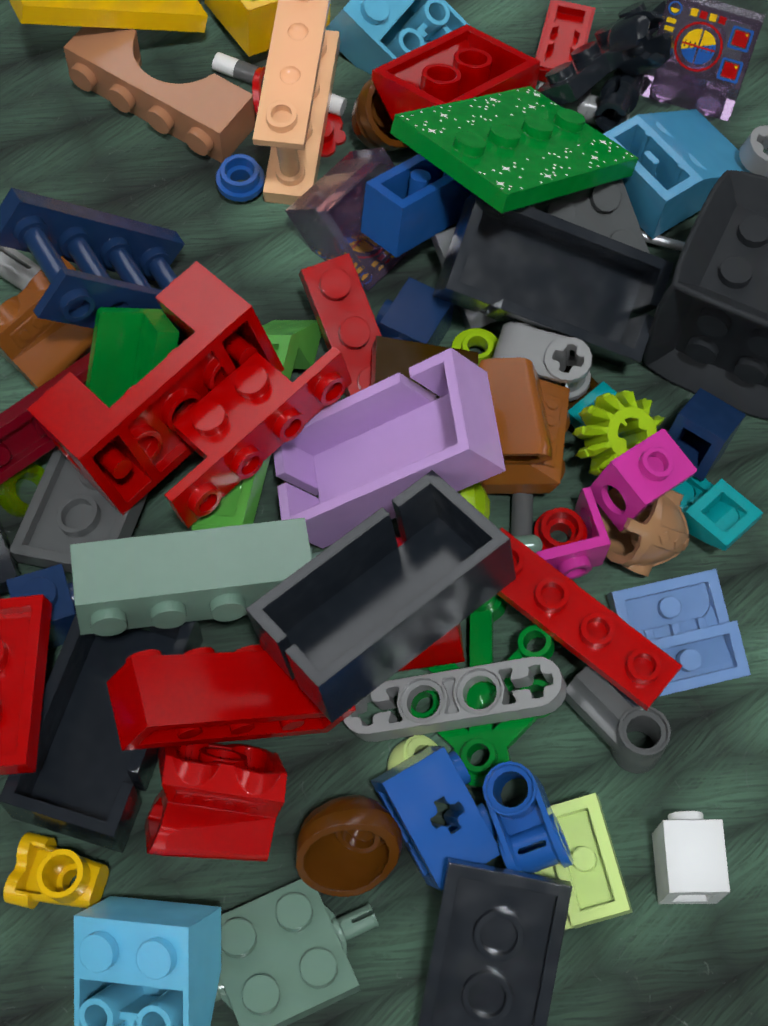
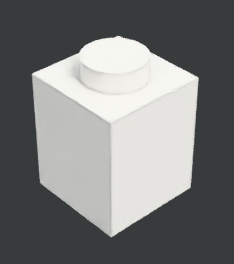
[652,811,730,904]

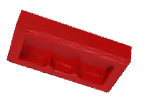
[535,0,596,82]

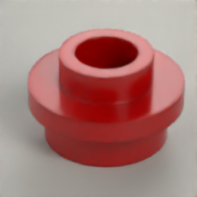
[533,507,588,550]

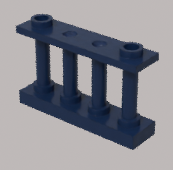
[0,187,186,345]

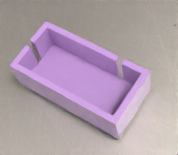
[273,348,506,549]

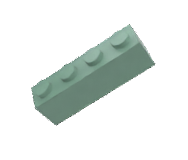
[70,518,312,636]

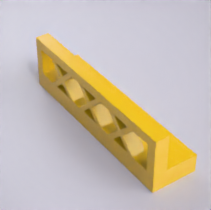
[9,0,208,33]

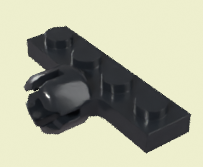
[537,1,674,106]

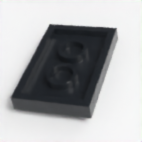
[417,858,572,1026]

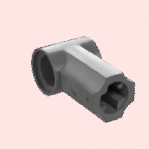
[564,666,671,774]

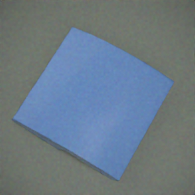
[607,569,751,697]

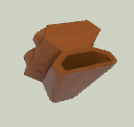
[0,256,94,389]
[478,357,570,494]

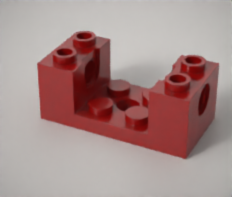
[27,261,285,515]

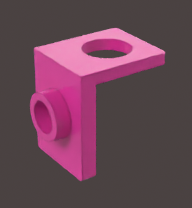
[590,429,697,532]
[536,486,611,579]

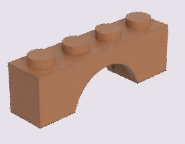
[63,27,256,163]

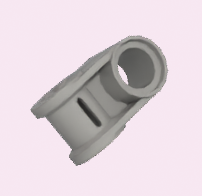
[492,322,592,401]

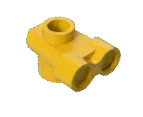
[3,832,109,909]

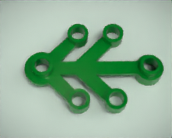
[411,594,555,789]

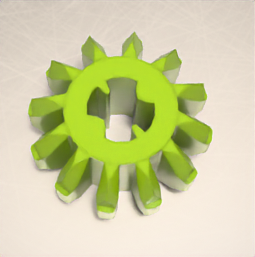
[572,390,665,476]

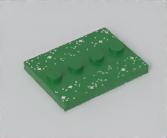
[390,86,639,213]

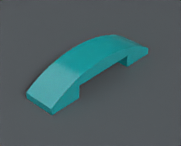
[568,381,763,551]

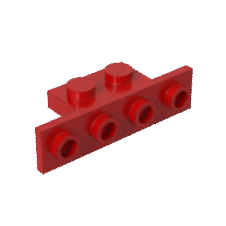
[165,346,352,528]
[497,527,682,711]

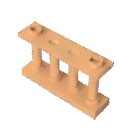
[252,0,340,207]

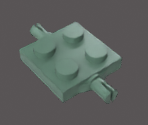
[215,879,379,1026]

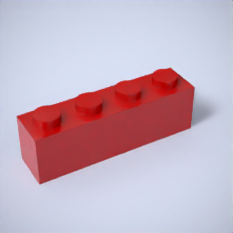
[106,645,356,751]

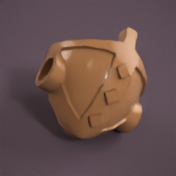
[598,488,689,577]

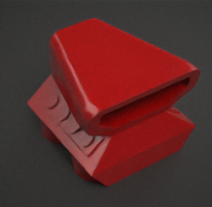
[145,743,287,862]

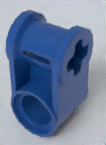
[483,761,574,874]

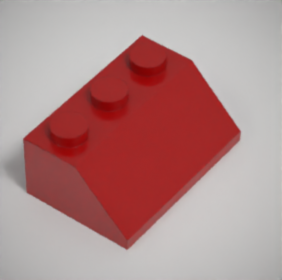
[371,24,541,121]

